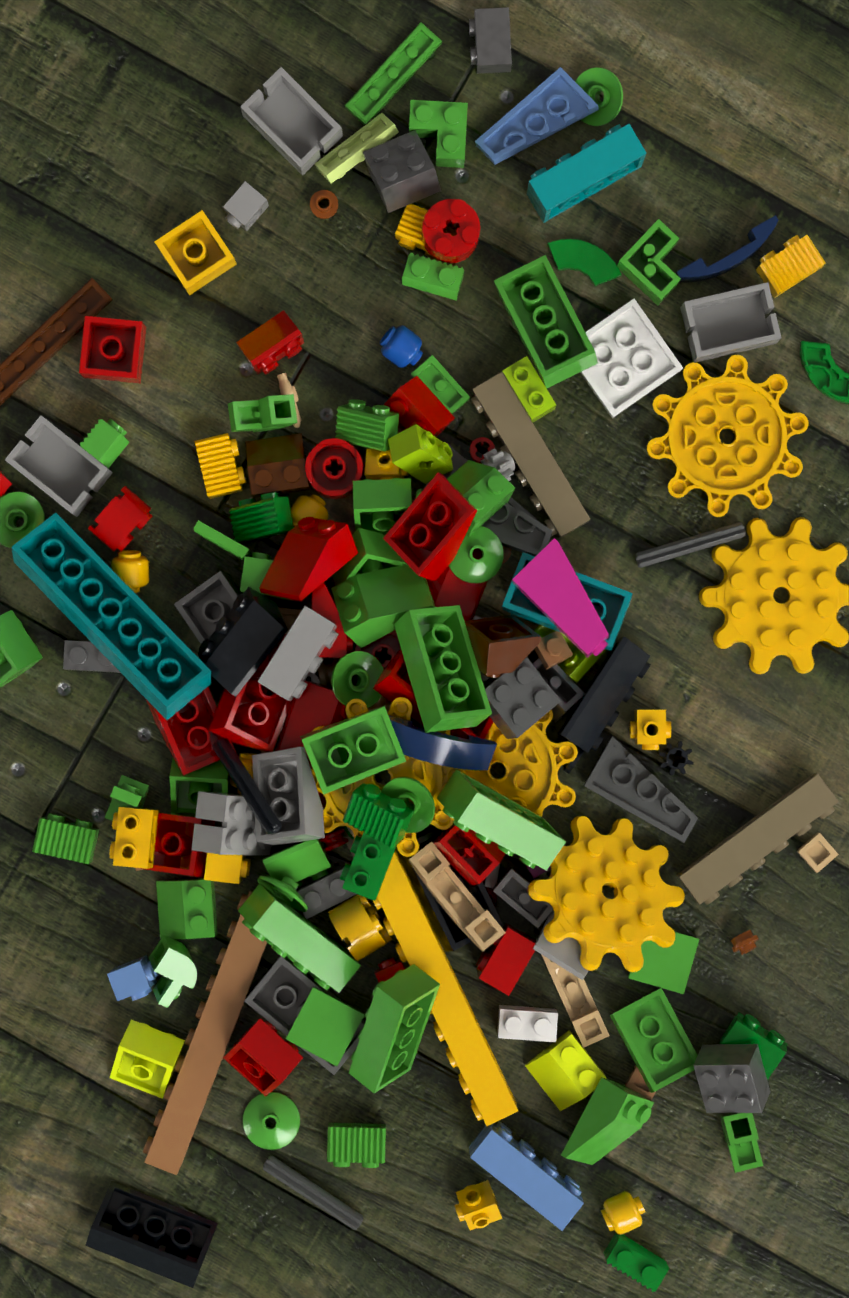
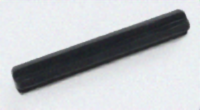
[212,738,282,835]

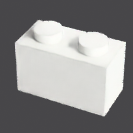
[497,1005,558,1042]

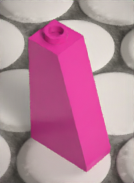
[512,538,609,658]

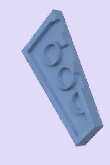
[475,67,599,165]

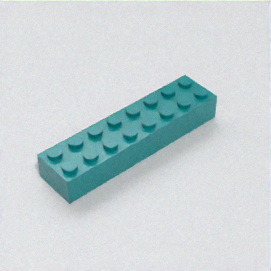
[11,513,211,720]

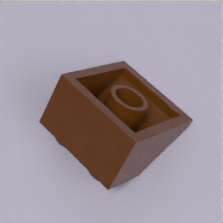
[245,433,310,498]
[465,615,541,678]

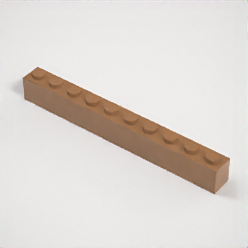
[143,889,267,1175]

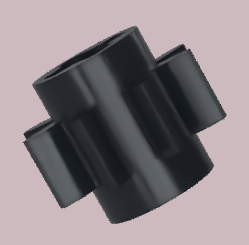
[658,741,694,776]

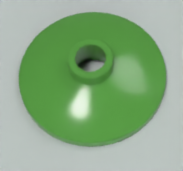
[575,67,623,126]
[0,492,45,548]
[449,526,504,583]
[331,651,384,708]
[381,777,435,833]
[257,876,308,912]
[243,1092,300,1150]

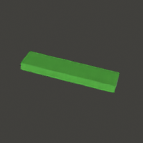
[345,22,442,126]

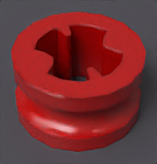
[470,437,495,464]
[320,828,349,852]

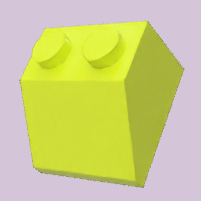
[110,1019,185,1099]
[525,1030,607,1111]

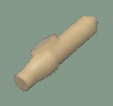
[277,373,302,428]

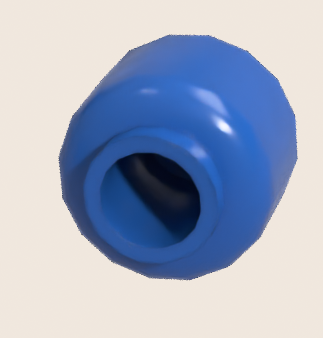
[379,325,423,368]

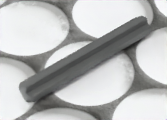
[635,522,745,568]
[263,1155,364,1230]

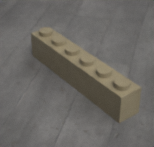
[470,372,590,539]
[676,773,839,905]

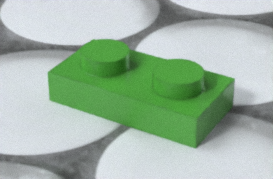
[411,355,470,415]

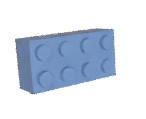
[469,1121,584,1231]

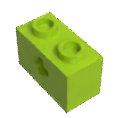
[502,356,556,422]
[388,424,453,484]

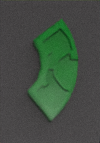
[547,239,622,287]
[800,341,849,404]

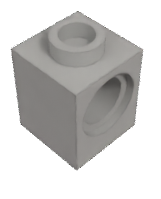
[223,181,269,231]

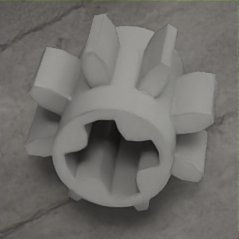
[481,448,515,481]

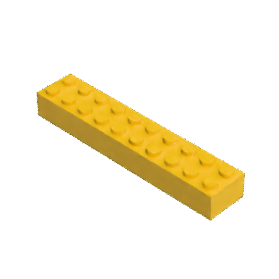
[373,850,518,1126]

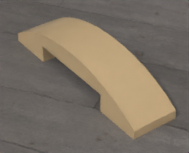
[409,841,506,952]
[541,954,609,1048]

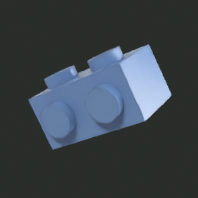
[107,955,159,1001]

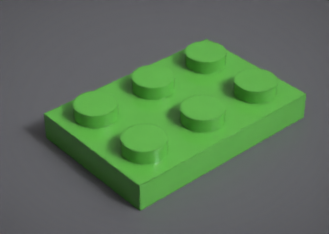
[610,988,698,1093]

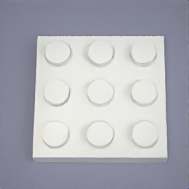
[580,299,683,418]

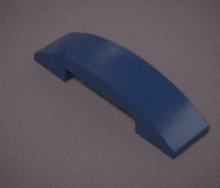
[676,215,778,283]
[388,715,497,770]

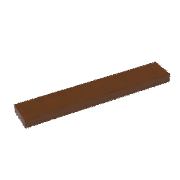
[0,278,113,406]

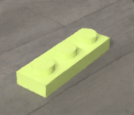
[315,113,399,183]

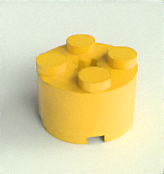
[328,894,392,961]

